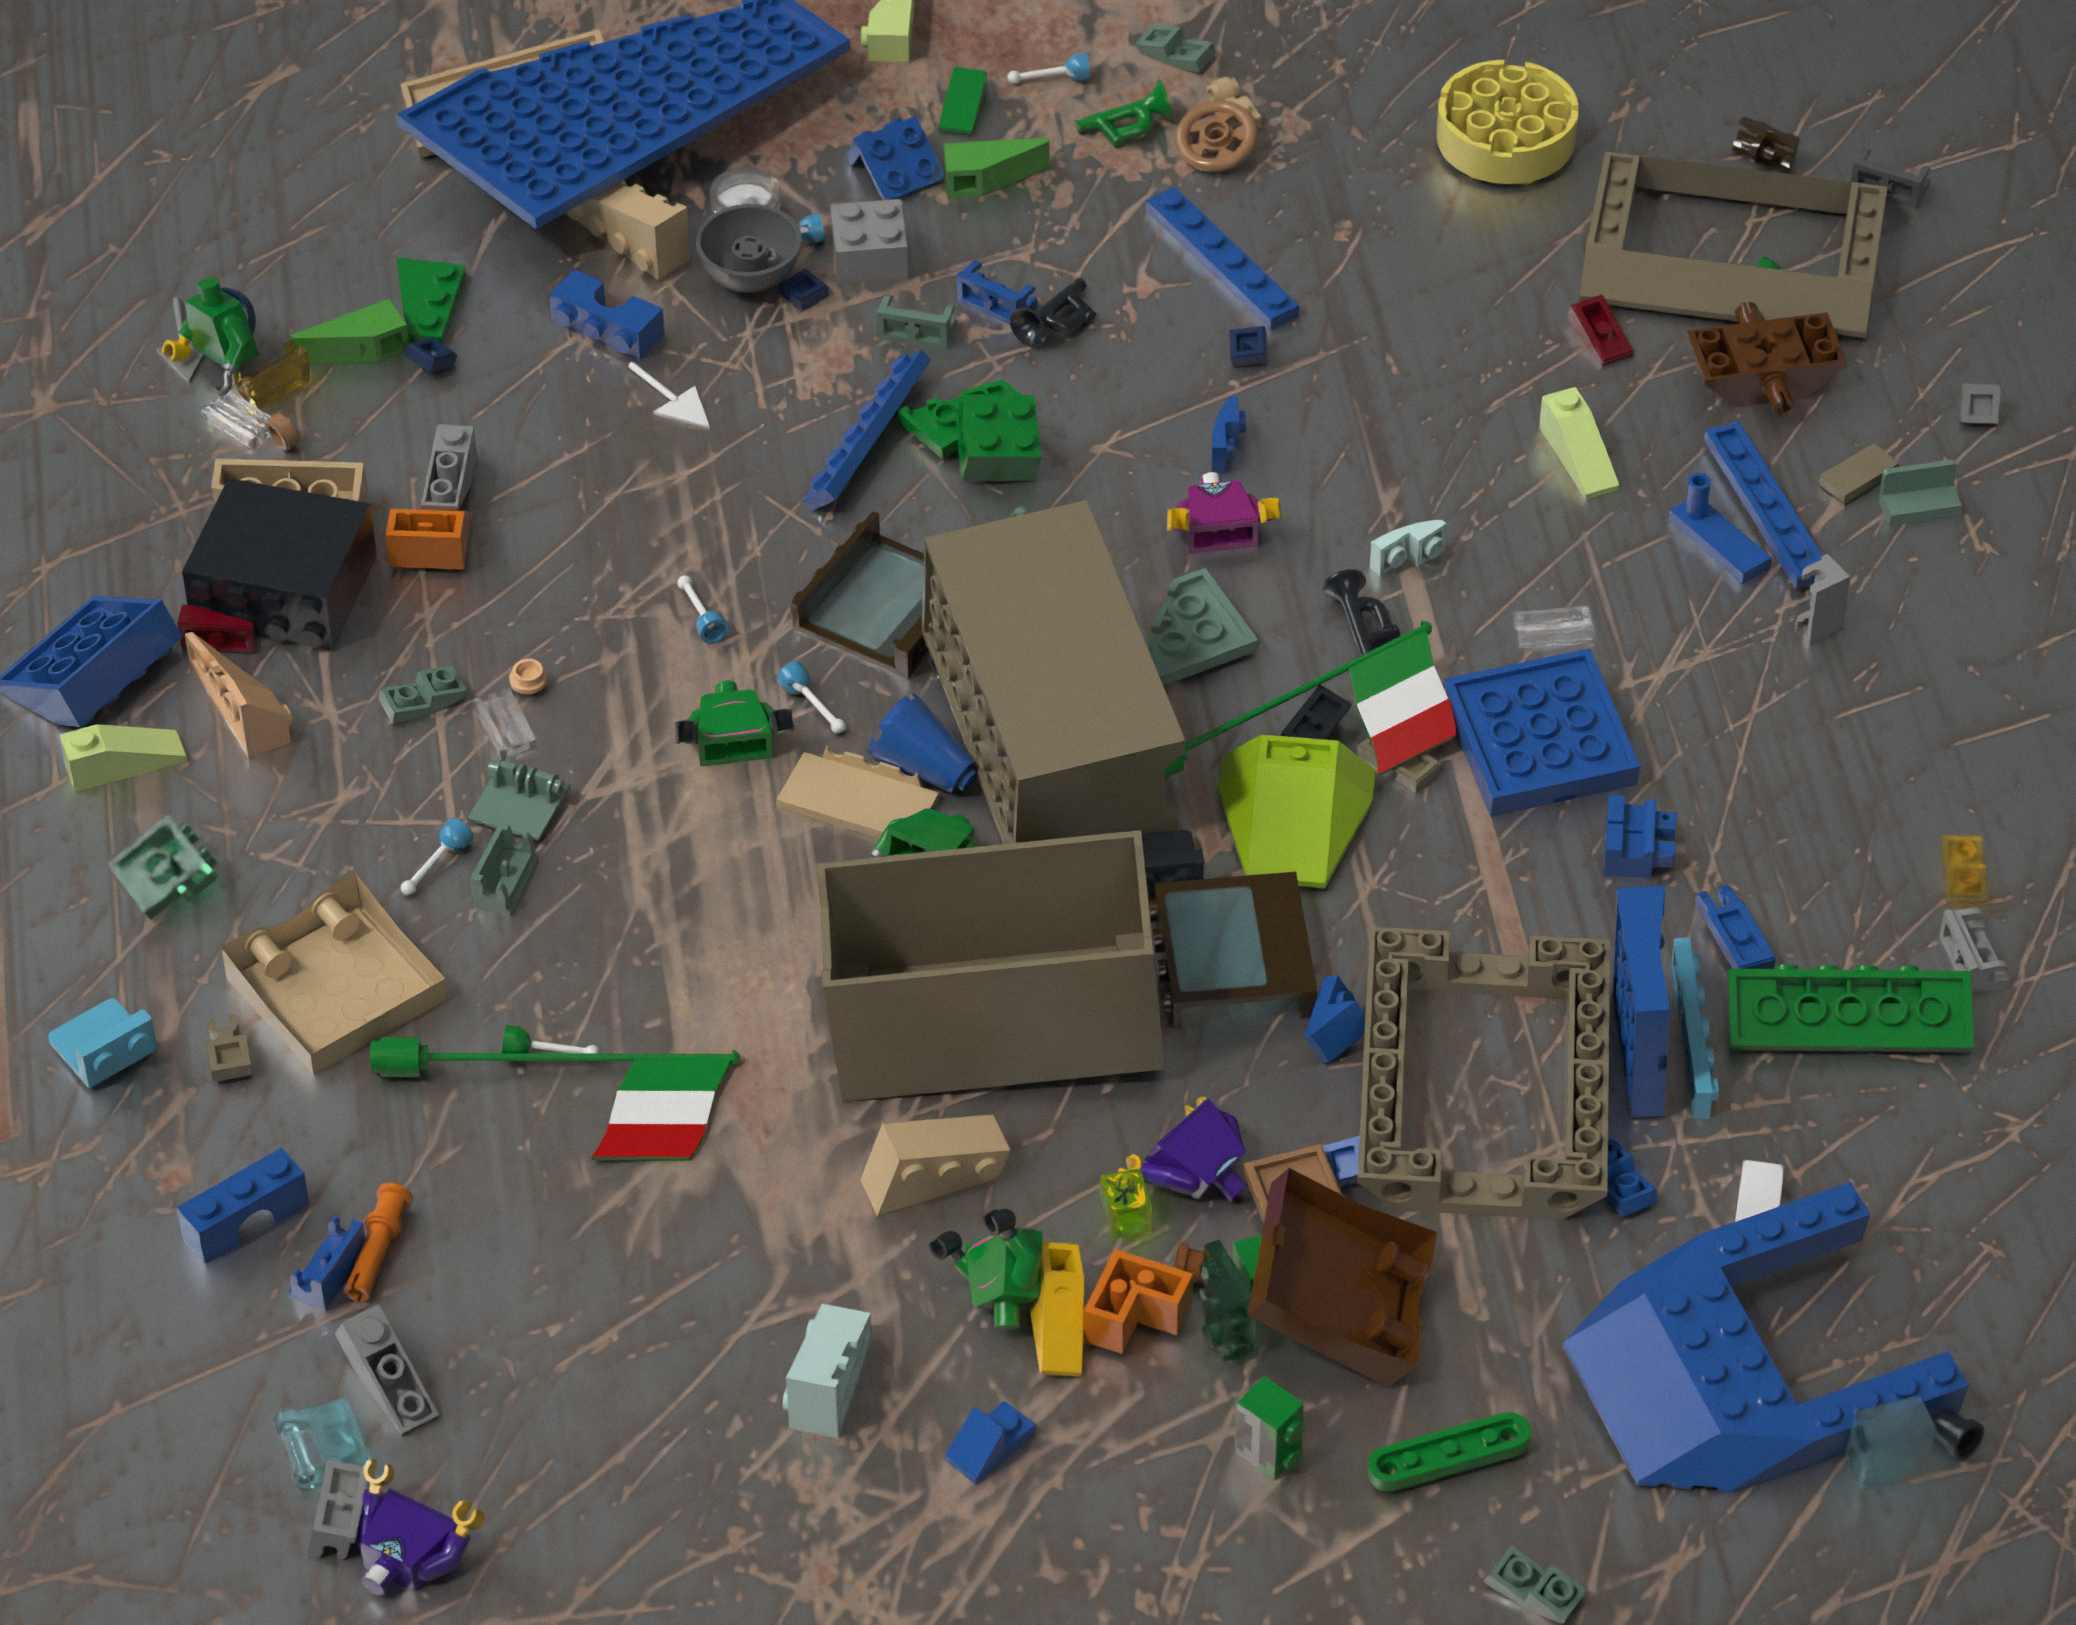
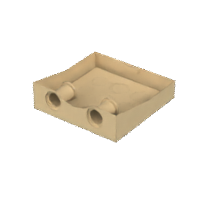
[221,873,448,1075]

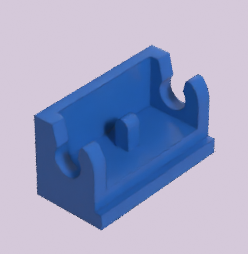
[956,260,1038,325]
[289,1215,365,1311]

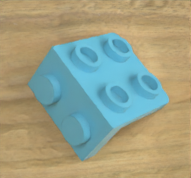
[48,999,158,1088]

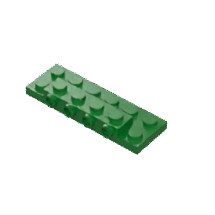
[1727,964,1974,1053]

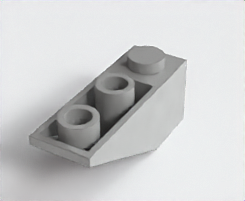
[421,424,477,510]
[335,1304,439,1435]

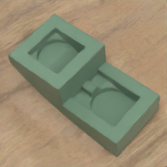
[1135,24,1216,73]

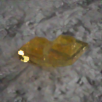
[1941,835,1987,902]

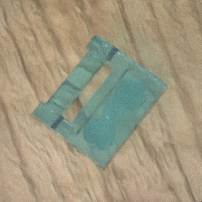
[273,1397,369,1491]

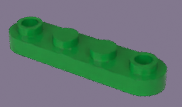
[1367,1412,1531,1491]

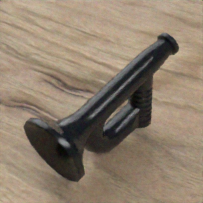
[1010,278,1096,347]
[1322,569,1401,656]

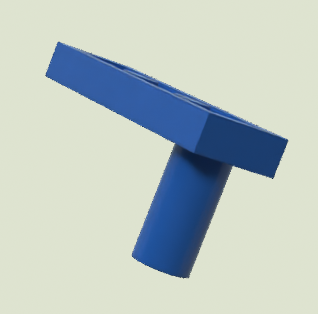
[1669,473,1772,584]

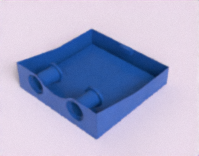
[1443,648,1640,817]
[1612,885,1670,1118]

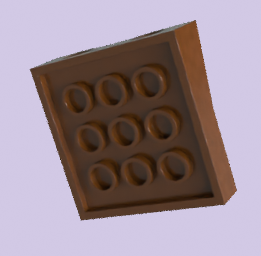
[1247,1168,1437,1388]

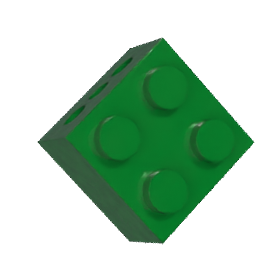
[955,394,1042,481]

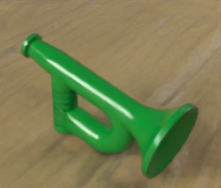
[1075,79,1173,148]

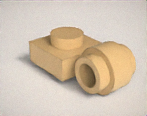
[1206,77,1261,130]

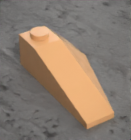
[185,632,293,759]

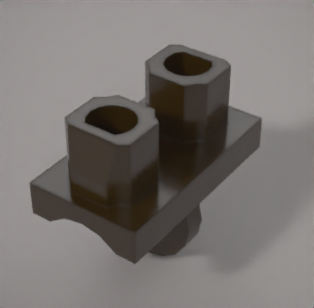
[1731,116,1800,173]

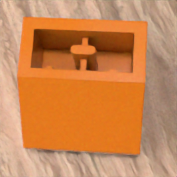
[385,509,473,569]

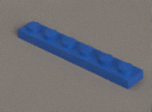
[1146,187,1299,330]
[803,350,931,511]
[1704,422,1823,589]

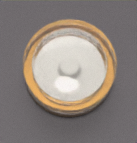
[710,167,781,215]

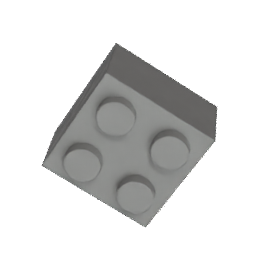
[830,199,908,284]

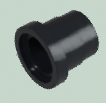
[1930,1408,1984,1460]

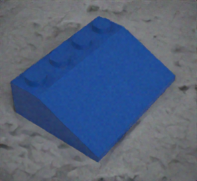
[0,596,182,727]

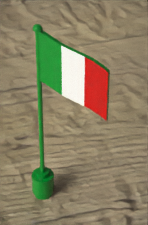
[1164,621,1456,779]
[370,1037,740,1161]

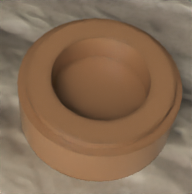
[266,413,299,450]

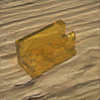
[231,340,311,413]

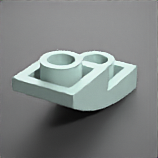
[1370,519,1447,576]

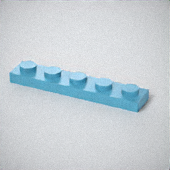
[1671,938,1719,1119]

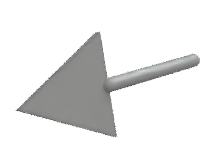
[157,297,204,383]

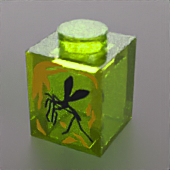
[1100,1168,1152,1239]

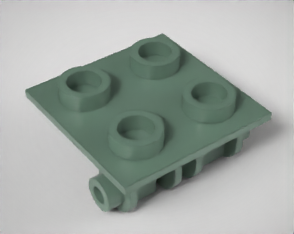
[467,758,571,841]

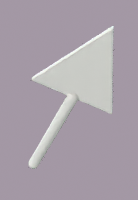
[628,362,710,429]

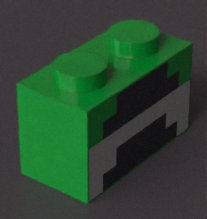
[1235,1376,1305,1481]

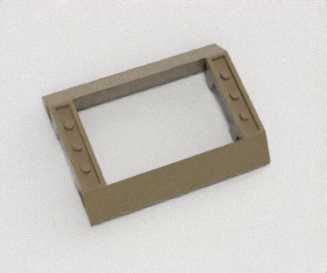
[1579,151,1887,338]
[1357,927,1610,1220]

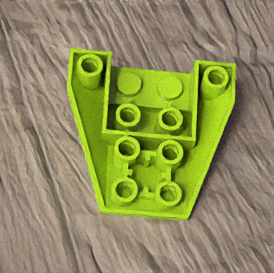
[1218,734,1375,888]

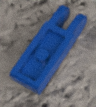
[1695,885,1776,969]

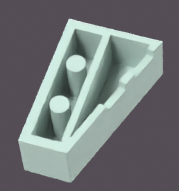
[782,1304,872,1438]

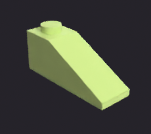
[861,0,915,62]
[1539,387,1620,500]
[59,724,187,792]

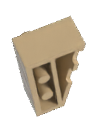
[860,1114,1011,1216]

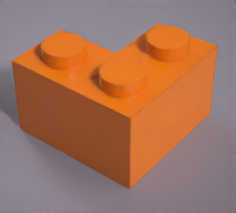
[1083,1249,1193,1354]

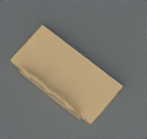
[776,746,939,839]

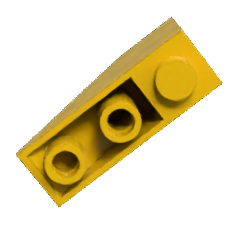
[1029,1241,1084,1377]

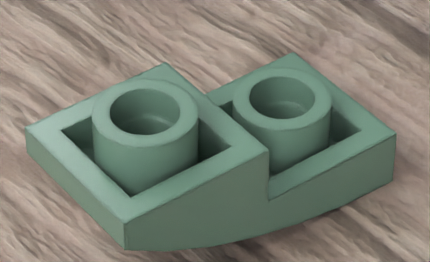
[378,666,467,724]
[1484,1545,1587,1624]

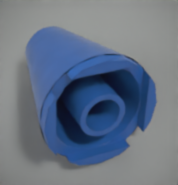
[867,693,977,794]

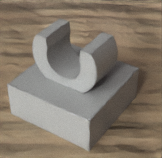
[1960,384,2001,424]

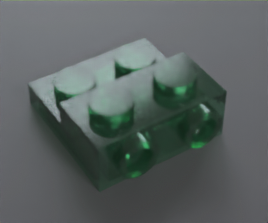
[107,814,219,920]
[1199,1239,1255,1362]

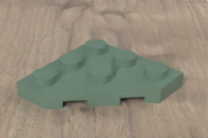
[1146,567,1259,686]

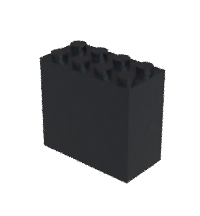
[182,478,377,650]

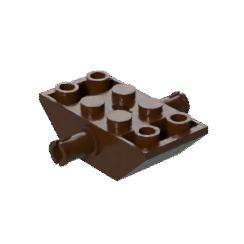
[1686,302,1847,418]

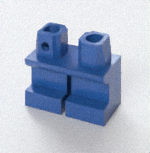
[1604,794,1677,878]

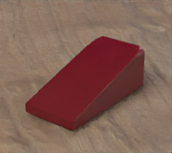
[1566,295,1634,366]
[177,605,257,653]

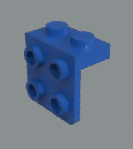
[845,116,944,200]

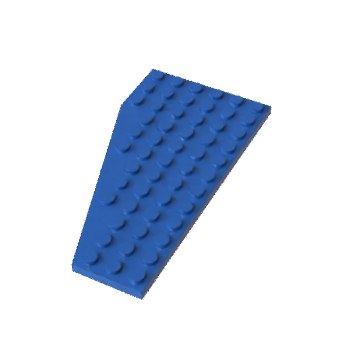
[397,0,851,229]

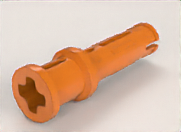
[343,1183,414,1302]

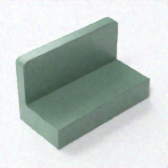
[1879,459,1962,526]

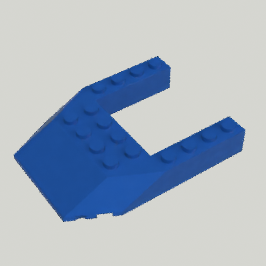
[1562,1182,1969,1493]

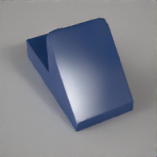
[1304,975,1365,1063]
[945,1401,1035,1485]

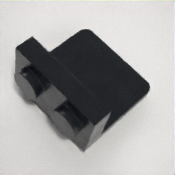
[1142,830,1204,898]

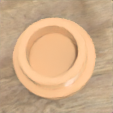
[509,659,548,694]

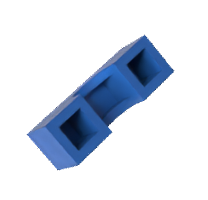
[549,269,665,360]
[176,1148,309,1264]

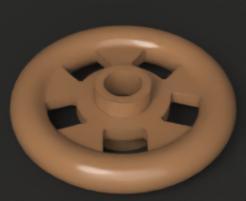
[1175,101,1258,172]

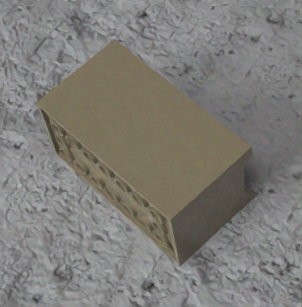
[922,500,1186,844]
[817,830,1165,1102]

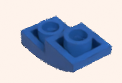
[1211,396,1246,474]
[1605,1138,1658,1217]

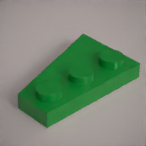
[396,257,467,345]
[895,379,1021,459]

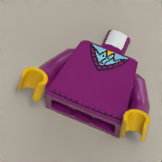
[1167,472,1283,554]

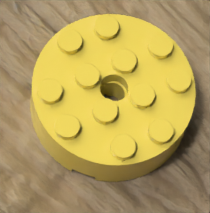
[1436,60,1578,185]

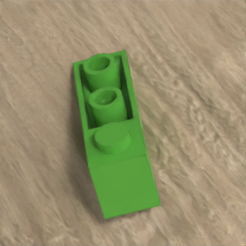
[944,138,1049,198]
[290,299,409,365]

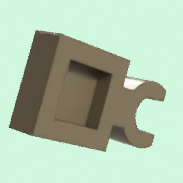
[205,1014,253,1082]

